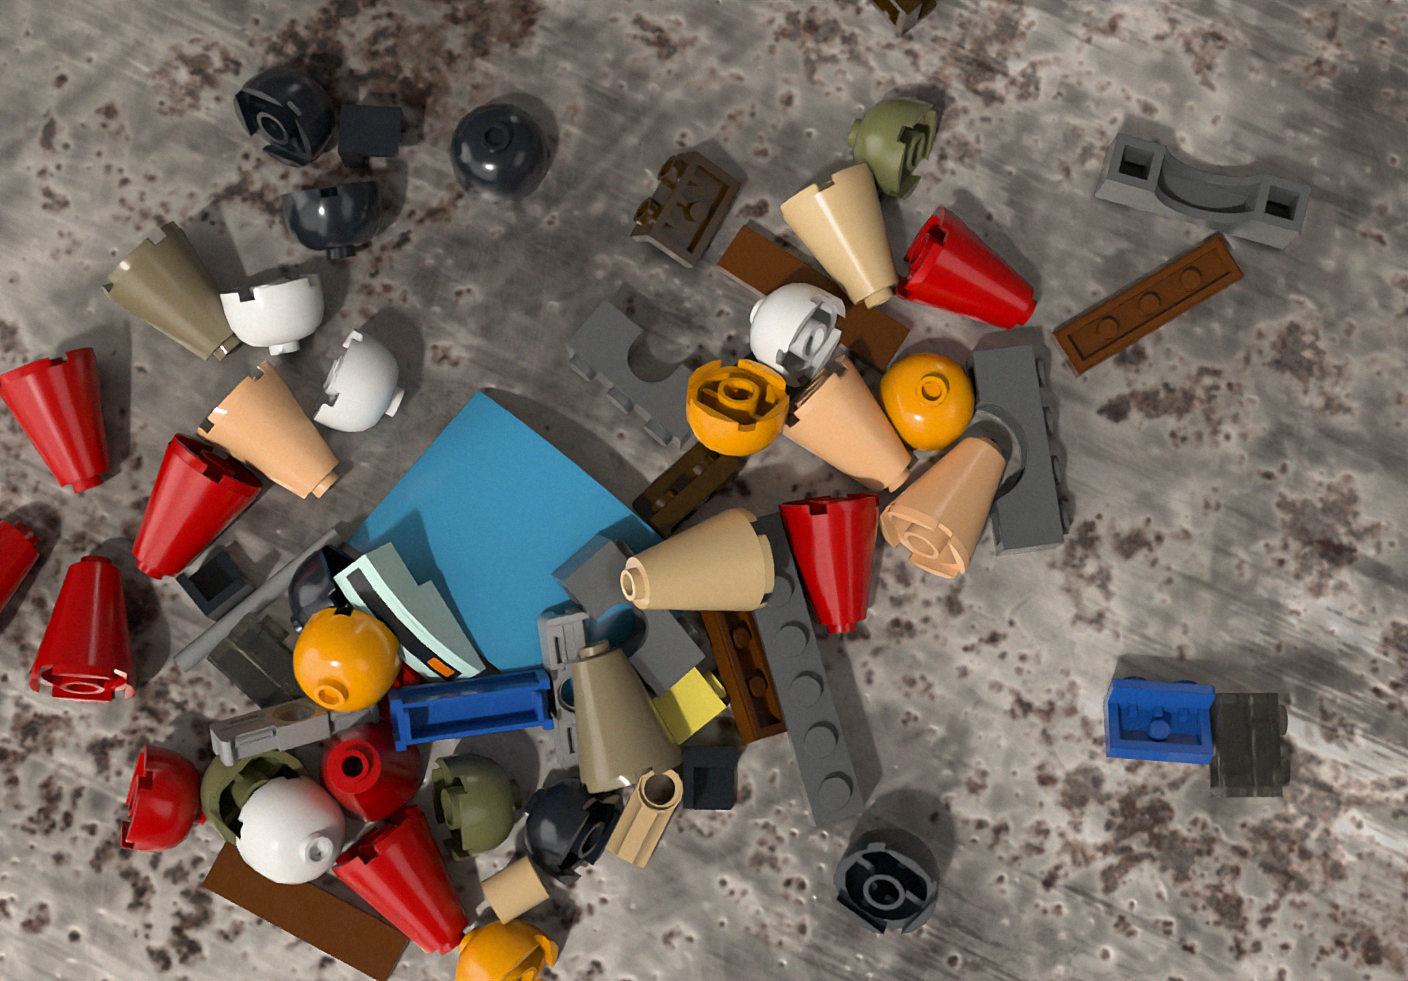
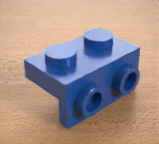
[1103,676,1216,765]

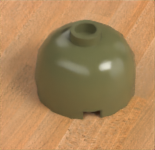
[848,96,937,200]
[200,749,309,846]
[431,753,522,861]

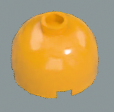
[875,351,975,452]
[686,359,789,456]
[293,608,402,712]
[455,919,559,981]

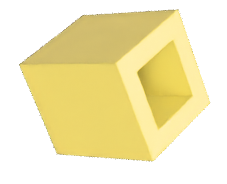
[653,667,727,746]

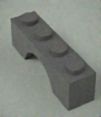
[1094,133,1312,249]
[966,344,1070,557]

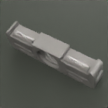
[537,607,589,772]
[210,696,380,766]

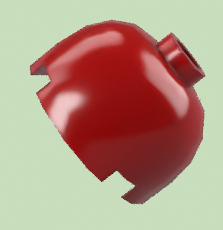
[119,744,206,853]

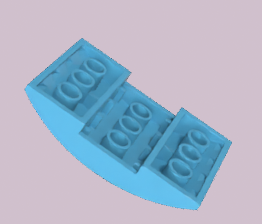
[347,390,684,711]

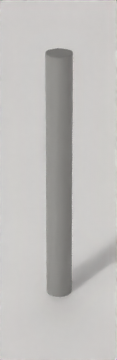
[173,528,346,673]

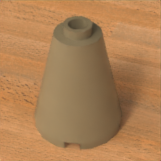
[100,221,242,361]
[571,640,684,793]

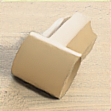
[604,768,683,869]
[481,855,551,924]

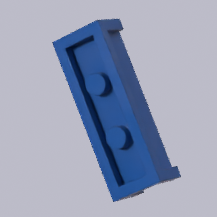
[388,668,554,752]

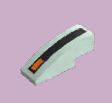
[333,542,486,683]

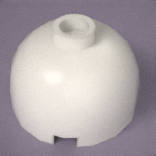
[219,272,325,355]
[750,283,846,387]
[312,328,405,432]
[236,775,346,884]

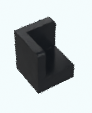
[338,104,406,168]
[175,550,257,622]
[682,746,736,810]

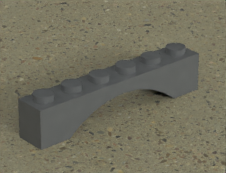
[750,512,866,826]

